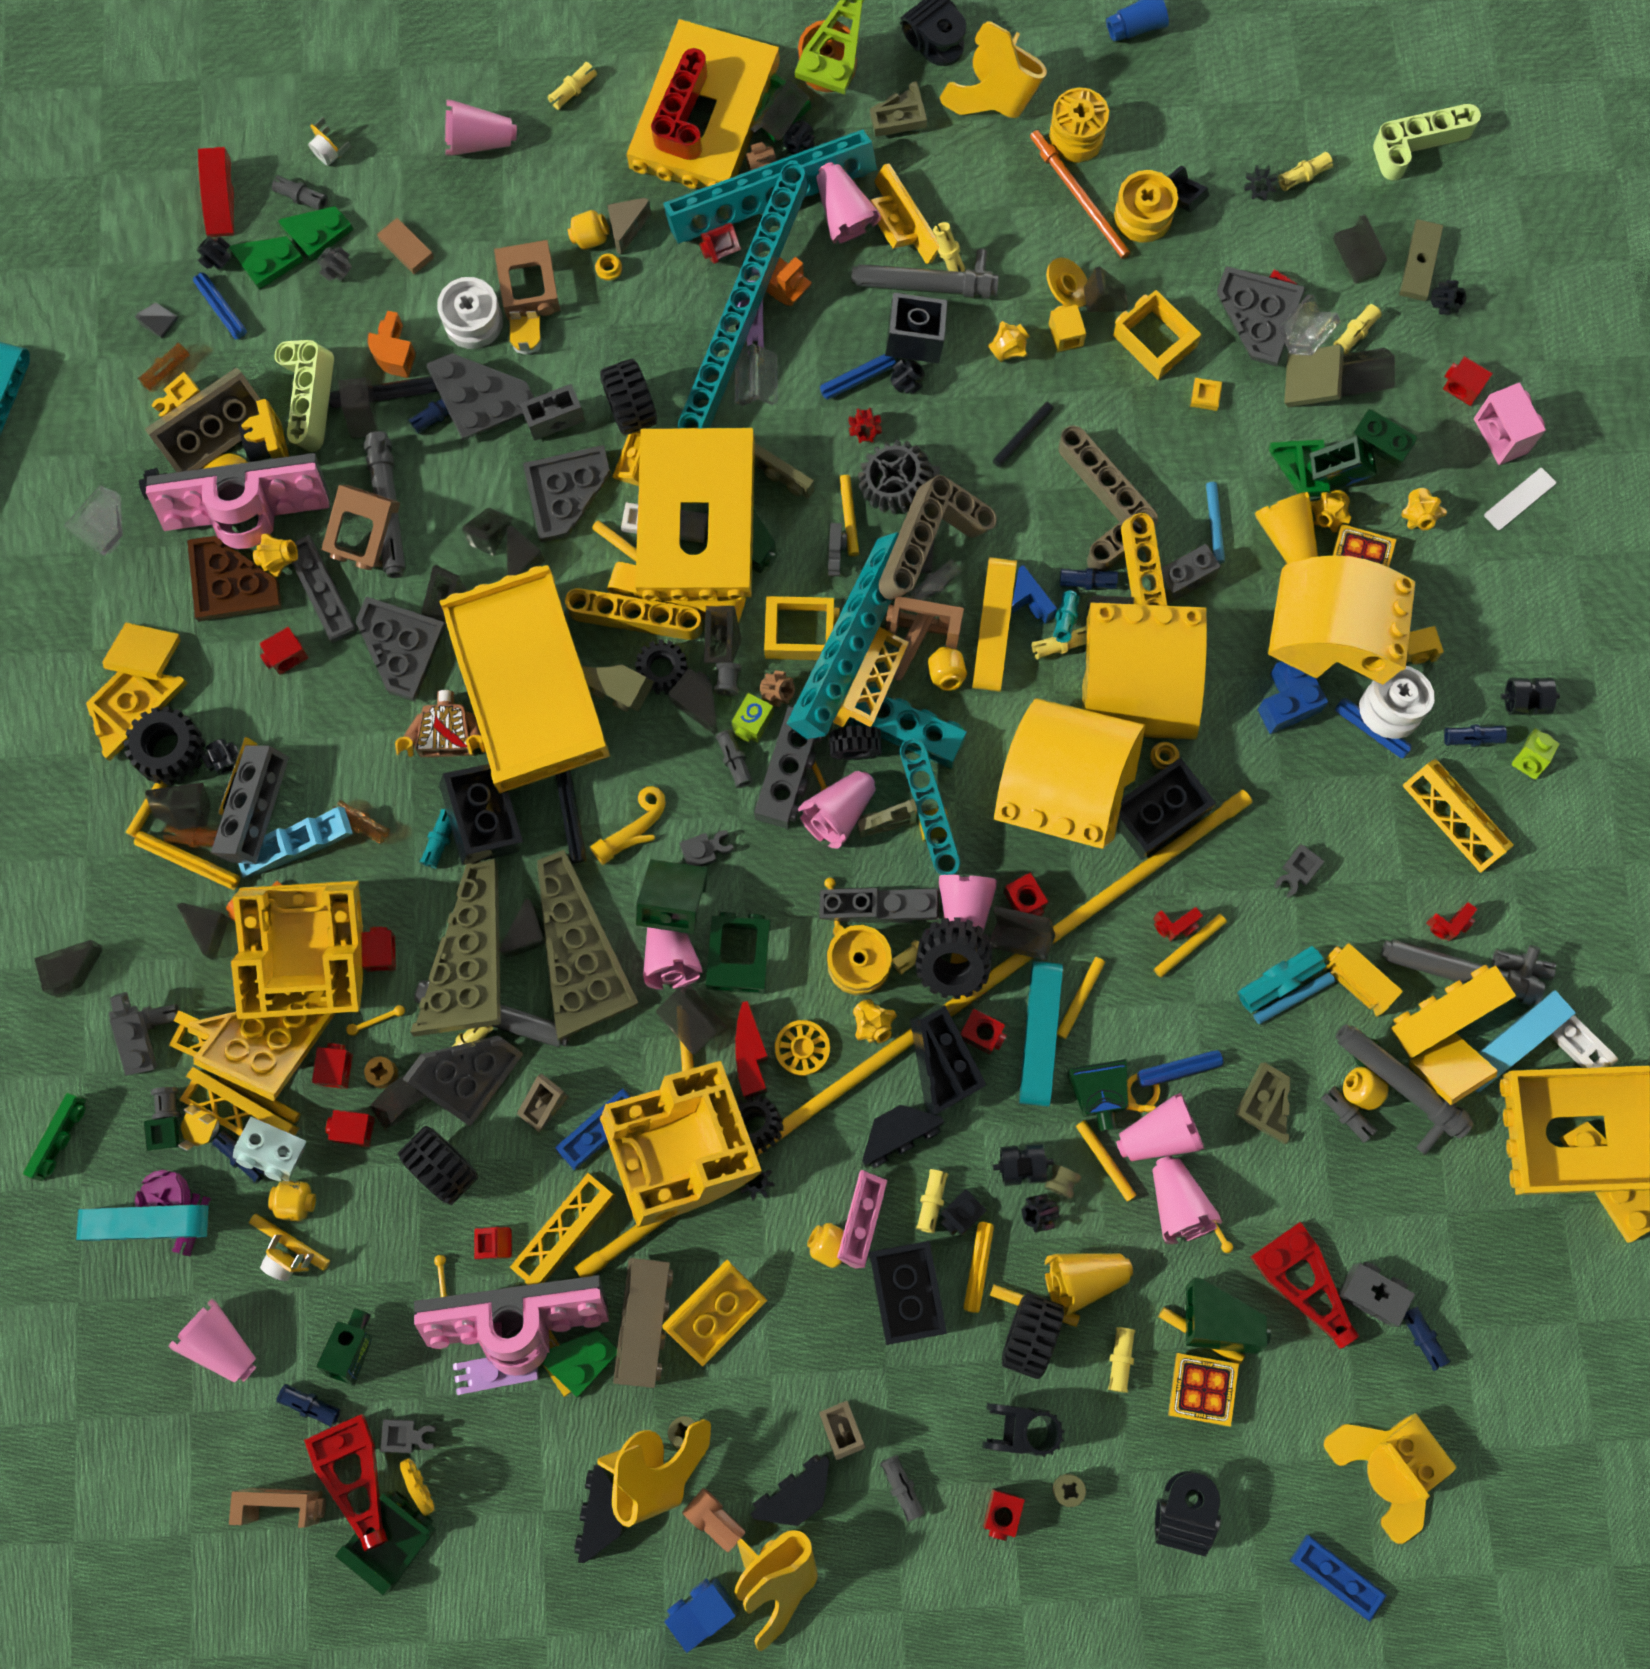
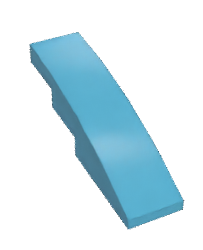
[238,807,353,878]
[1476,990,1576,1092]

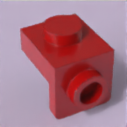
[699,222,741,264]
[1426,902,1477,941]
[1153,907,1203,941]

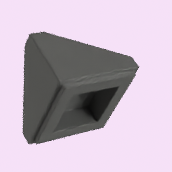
[135,303,178,339]

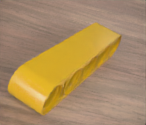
[1121,513,1167,606]
[972,557,1017,692]
[607,562,746,627]
[565,588,703,640]

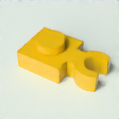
[152,372,200,418]

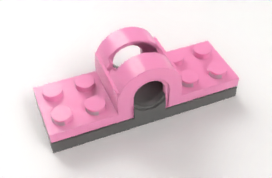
[146,453,329,549]
[414,1275,609,1376]

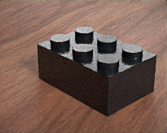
[1117,757,1216,860]
[439,764,523,865]
[869,1241,947,1345]

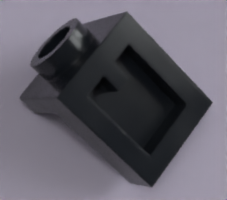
[940,1189,987,1236]

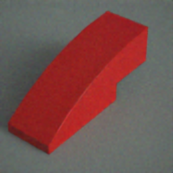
[198,147,234,237]
[735,1001,768,1100]

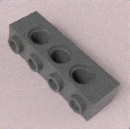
[754,706,823,829]
[211,745,289,864]

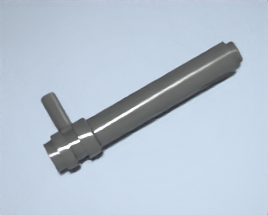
[851,249,999,299]
[364,431,406,578]
[1381,939,1545,1005]
[414,980,571,1048]
[1335,1024,1474,1155]

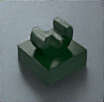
[144,1117,180,1151]

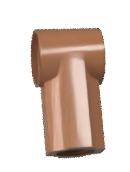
[682,1488,746,1553]

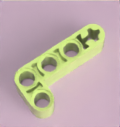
[1373,104,1481,180]
[275,340,334,452]

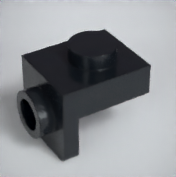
[1168,166,1210,212]

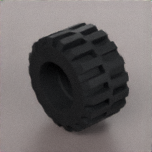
[600,358,657,436]
[124,707,206,785]
[916,917,992,999]
[398,1126,478,1205]
[1002,1292,1064,1379]

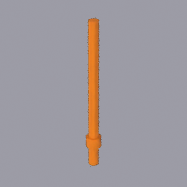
[1030,130,1130,259]

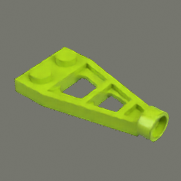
[795,0,864,95]

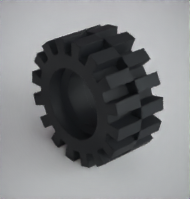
[635,640,688,695]
[829,726,882,760]
[737,1095,784,1155]

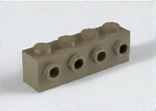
[613,1258,673,1388]

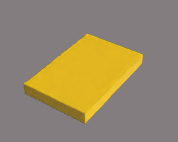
[662,1260,768,1367]

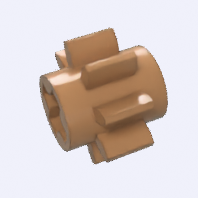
[746,142,777,171]
[760,670,795,707]

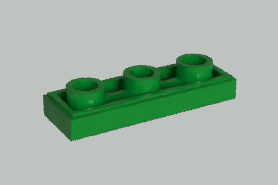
[23,1092,86,1181]

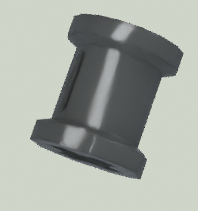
[714,661,741,696]
[151,1087,180,1120]

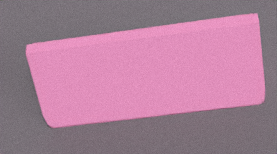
[837,1170,888,1269]

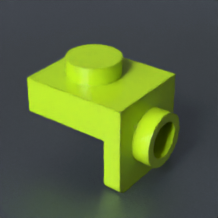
[1512,728,1560,779]

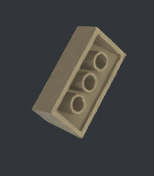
[145,367,261,472]

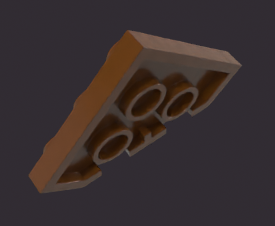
[187,536,282,622]

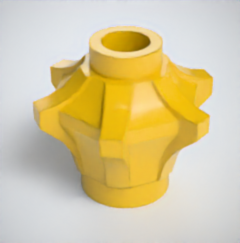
[988,321,1030,362]
[1401,488,1447,530]
[1311,490,1352,532]
[253,533,298,577]
[853,999,897,1043]

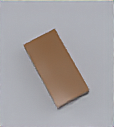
[377,218,434,274]

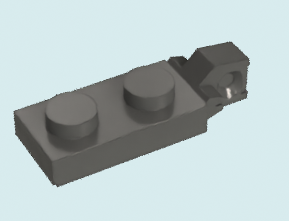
[109,992,157,1076]

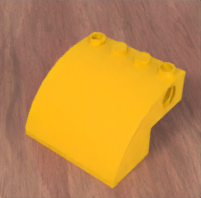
[1268,556,1416,685]
[1082,603,1207,739]
[993,698,1146,849]
[231,880,363,1019]
[600,1061,762,1228]

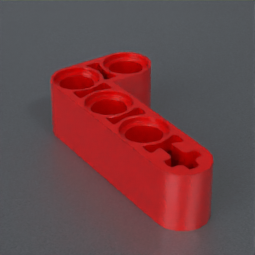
[651,48,708,160]

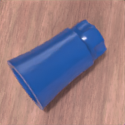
[1106,0,1169,42]

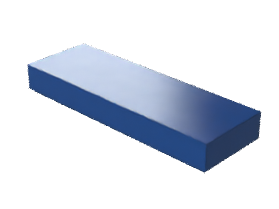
[555,1088,630,1170]
[1289,1535,1387,1622]

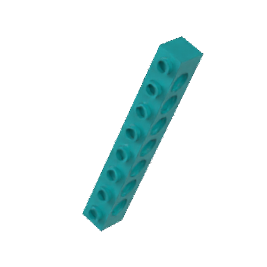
[663,129,877,244]
[786,532,899,739]

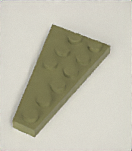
[537,850,638,1041]
[410,859,501,1037]

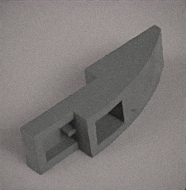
[819,888,939,923]

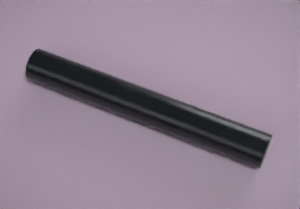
[992,402,1054,468]

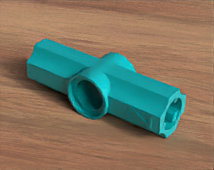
[1237,946,1326,1013]

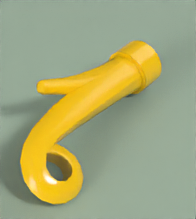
[590,786,666,865]

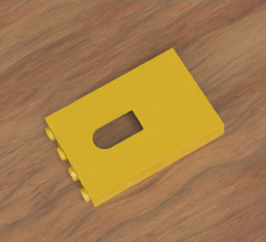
[627,19,780,189]
[635,428,755,601]
[1500,1066,1650,1195]

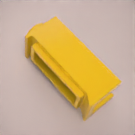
[1323,943,1403,1017]

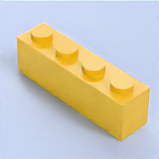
[1390,964,1516,1059]

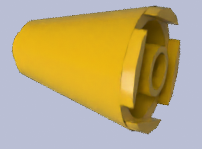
[1254,492,1318,564]
[1045,1253,1133,1316]

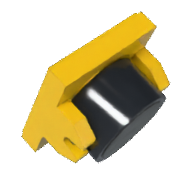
[239,399,289,462]

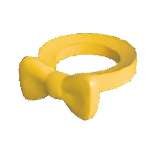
[1126,1073,1160,1113]

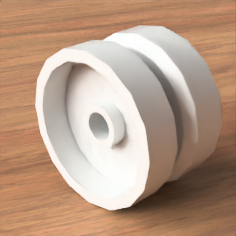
[437,277,503,349]
[1359,666,1435,739]

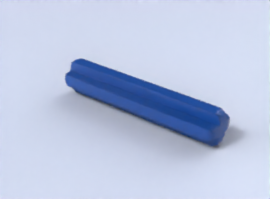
[193,272,247,340]
[820,354,896,399]
[1335,698,1412,758]
[1137,1050,1223,1087]

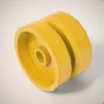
[1114,170,1178,243]
[827,925,892,996]

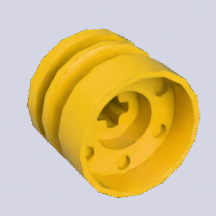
[1049,87,1109,163]

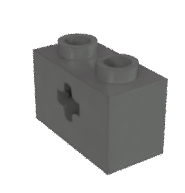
[520,384,585,441]
[1161,544,1221,605]
[1338,1261,1415,1327]

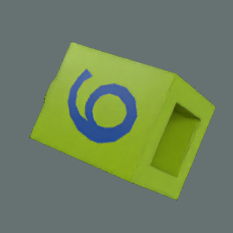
[732,693,774,743]

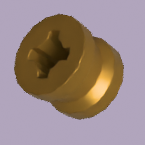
[364,1056,399,1089]

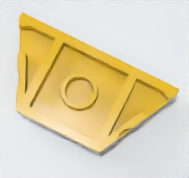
[86,672,188,761]

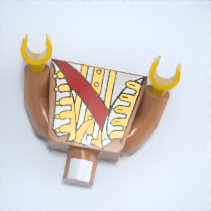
[395,690,486,757]

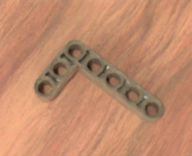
[1058,425,1158,571]
[879,475,997,600]

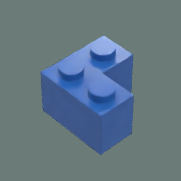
[1257,661,1328,734]
[664,1578,739,1653]

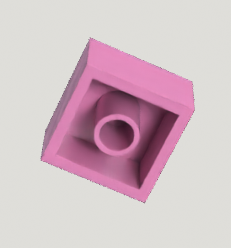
[1474,382,1546,465]

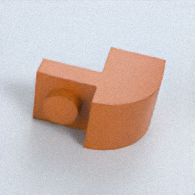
[766,257,812,306]
[368,310,416,378]

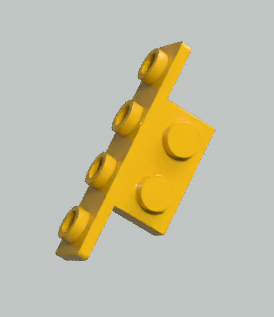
[870,163,939,264]

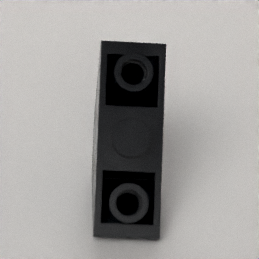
[862,1105,944,1169]
[751,1454,830,1526]
[574,1464,625,1563]

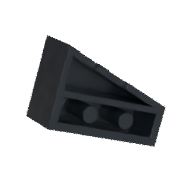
[910,1005,986,1114]

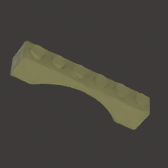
[582,664,654,712]

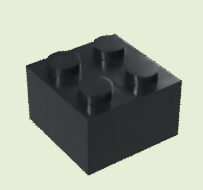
[885,292,947,364]

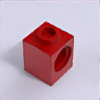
[1443,356,1493,406]
[259,626,309,675]
[1003,872,1048,922]
[361,927,396,972]
[960,1008,1007,1055]
[312,1043,353,1089]
[326,1110,375,1147]
[983,1489,1025,1541]

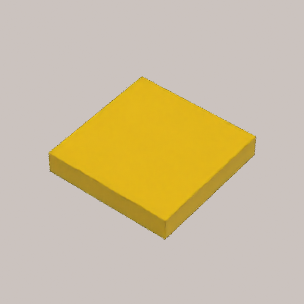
[102,623,181,681]
[1409,1033,1498,1105]

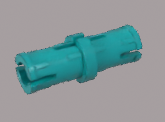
[1053,591,1080,643]
[419,809,452,869]

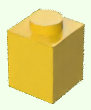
[1048,305,1086,353]

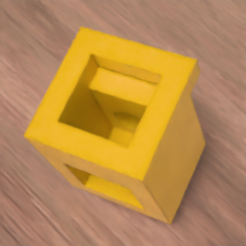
[1406,626,1444,665]

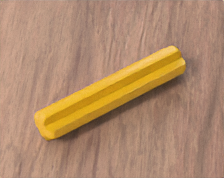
[963,1222,994,1313]

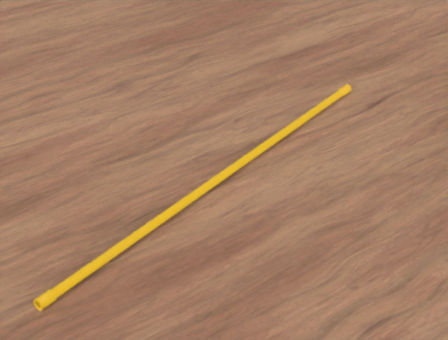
[574,789,1253,1278]

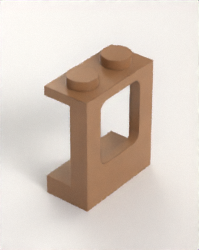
[494,240,561,320]
[321,485,400,570]
[886,597,964,649]
[229,1488,326,1528]

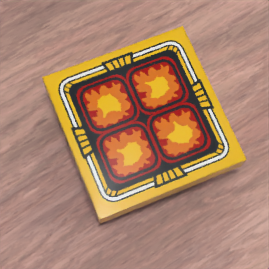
[1332,524,1396,567]
[1168,1353,1239,1427]

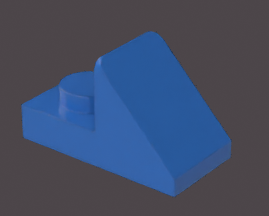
[1011,565,1057,624]

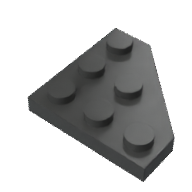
[1217,266,1305,367]
[427,353,534,441]
[523,445,611,543]
[355,597,446,702]
[403,1036,523,1127]

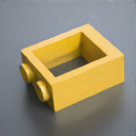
[1113,290,1202,380]
[764,596,840,660]

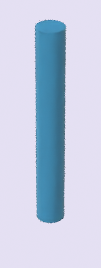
[1206,482,1225,564]
[1253,972,1335,1024]

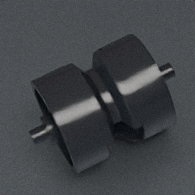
[1501,677,1560,715]
[993,1143,1054,1186]

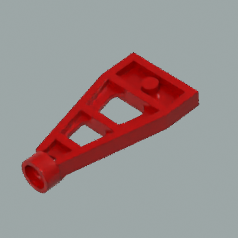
[1250,1222,1360,1349]
[304,1414,388,1551]

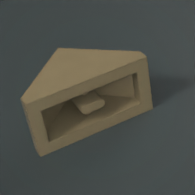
[607,198,651,255]
[517,1073,569,1132]
[819,1401,866,1460]

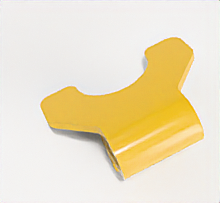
[940,22,1047,118]
[1324,1413,1456,1544]
[597,1419,711,1527]
[735,1530,818,1651]

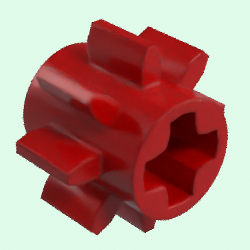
[848,407,882,444]

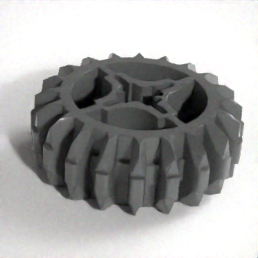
[858,439,933,515]

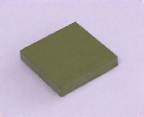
[1284,344,1344,407]

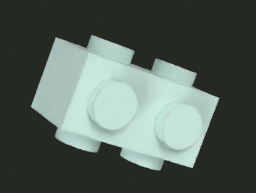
[233,1117,306,1181]

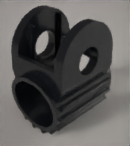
[900,0,966,66]
[982,1403,1065,1457]
[1155,1471,1221,1557]

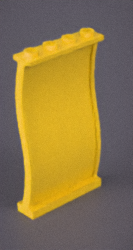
[439,565,610,793]

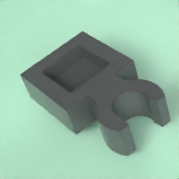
[828,523,847,577]
[679,830,734,867]
[1274,844,1325,898]
[380,1419,437,1453]

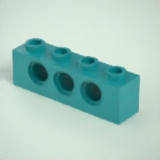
[848,686,967,769]

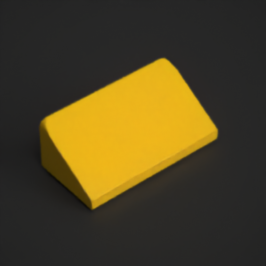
[612,430,641,486]

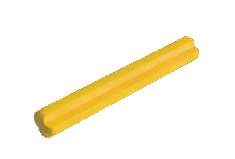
[134,831,241,890]

